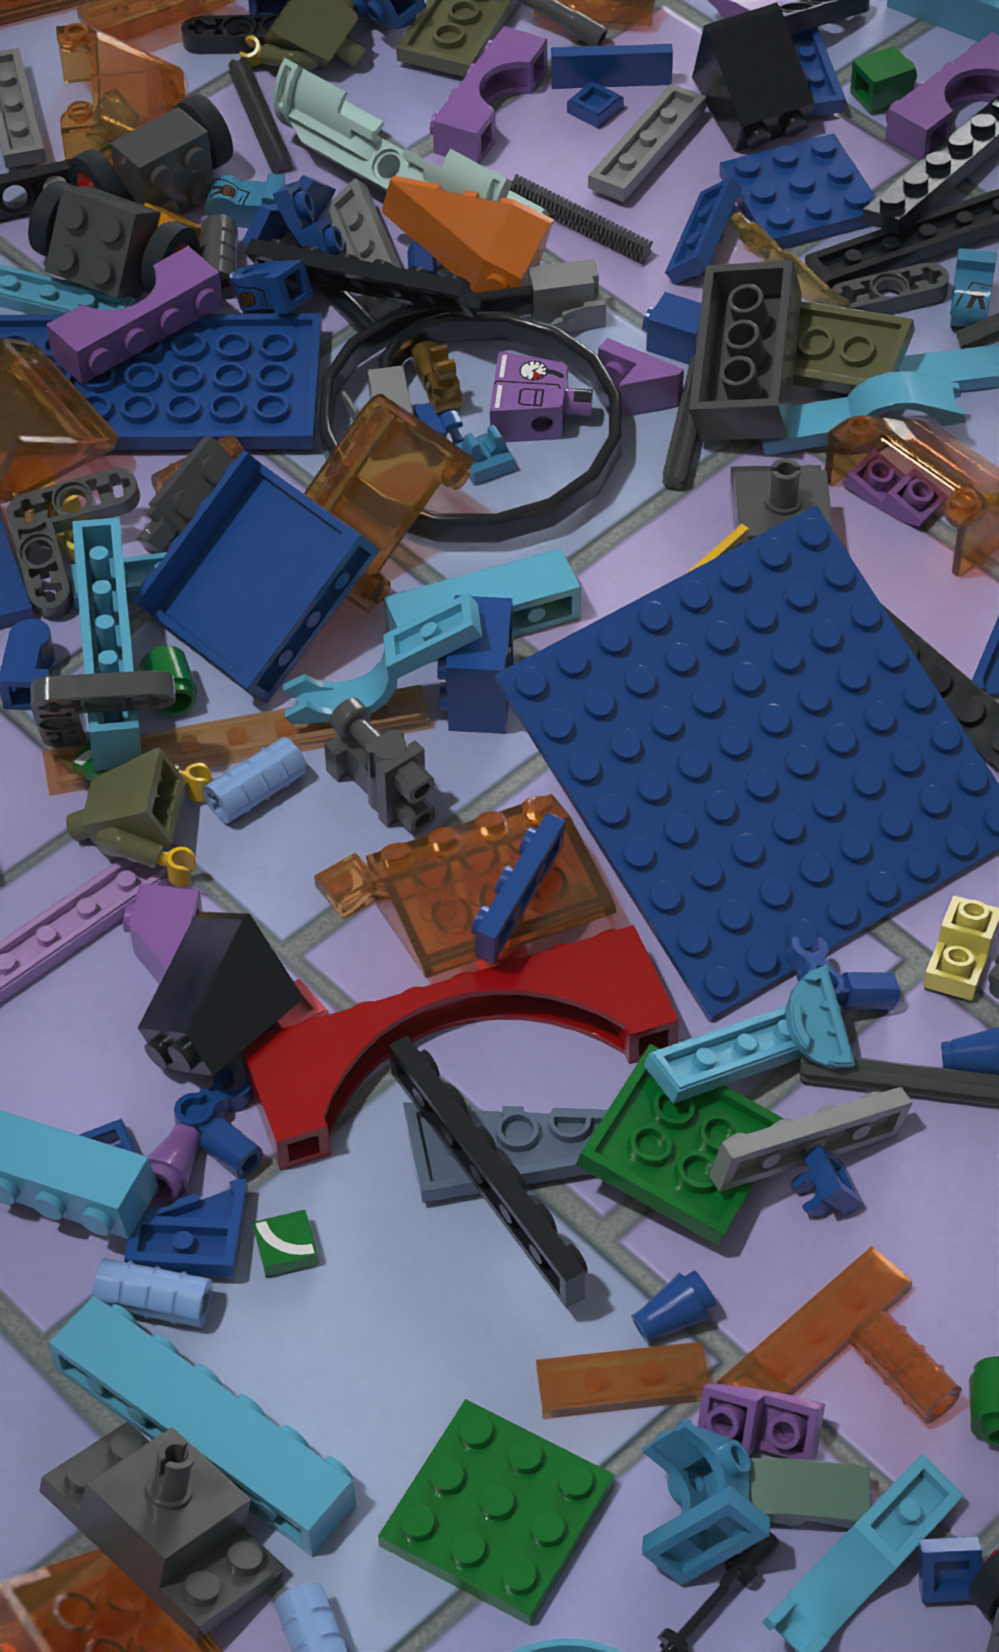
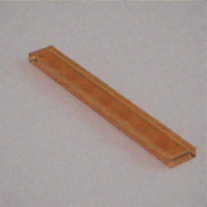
[42,684,431,796]

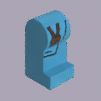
[205,173,286,228]
[950,248,997,327]

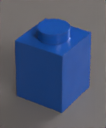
[642,292,701,365]

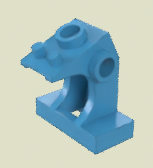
[642,1419,770,1585]

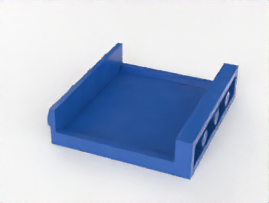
[132,449,380,703]

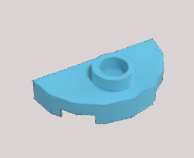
[785,964,855,1069]

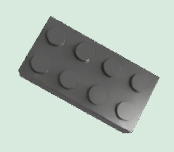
[689,260,802,441]

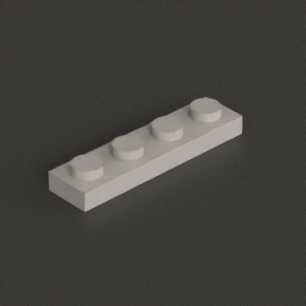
[0,48,46,168]
[588,83,706,202]
[326,178,403,319]
[709,1087,913,1192]

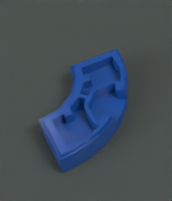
[242,175,336,246]

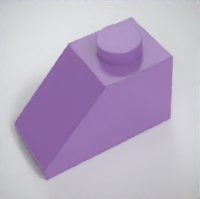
[123,883,203,984]

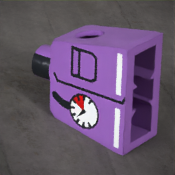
[490,352,593,443]

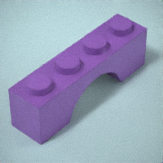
[429,26,548,164]
[885,32,999,161]
[46,246,223,384]

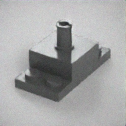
[730,458,833,541]
[39,1421,285,1642]

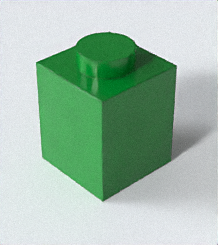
[850,45,917,115]

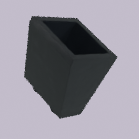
[692,2,814,152]
[138,912,304,1076]

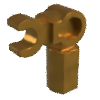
[411,341,463,414]

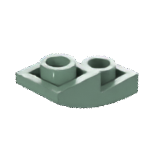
[748,1458,870,1528]

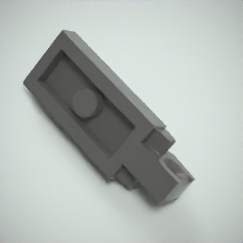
[136,436,235,553]

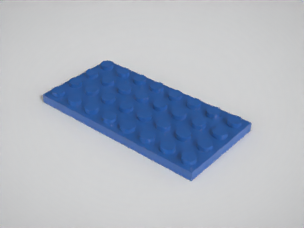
[0,313,323,450]

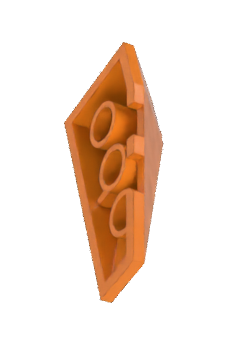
[381,176,554,292]

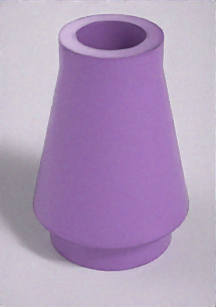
[148,1124,201,1203]

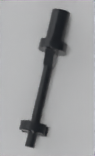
[657,1532,780,1652]

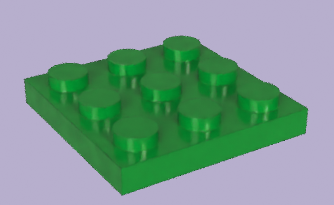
[576,1044,784,1246]
[378,1399,615,1626]

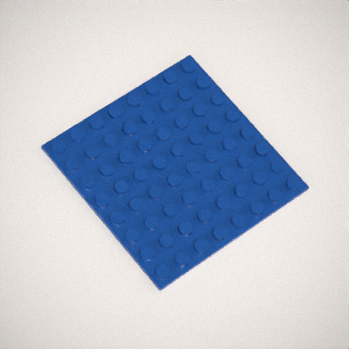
[493,505,999,1021]

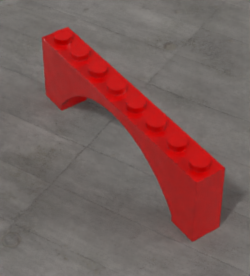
[241,925,679,1170]

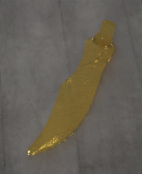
[729,212,851,308]

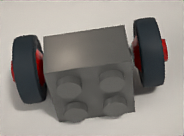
[68,94,233,215]
[28,181,199,298]

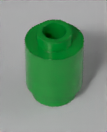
[139,646,198,717]
[968,1356,999,1446]

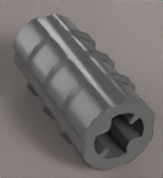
[198,214,239,299]

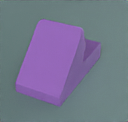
[598,338,684,417]

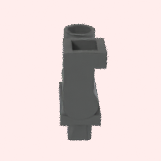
[324,697,435,833]

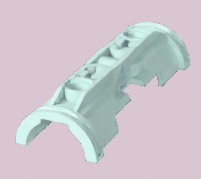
[273,58,550,216]

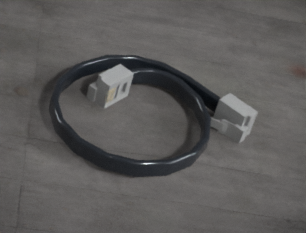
[318,259,622,543]

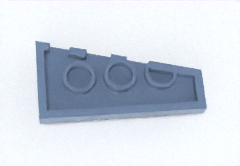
[403,1102,607,1203]

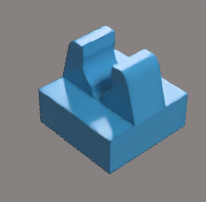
[454,425,515,486]

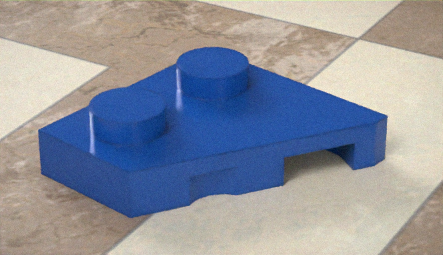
[124,1179,248,1278]

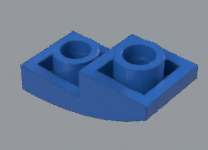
[273,180,344,255]

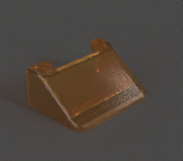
[56,23,186,166]
[0,338,118,503]
[303,394,476,614]
[825,416,999,578]

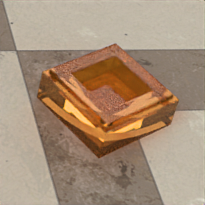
[314,853,384,918]

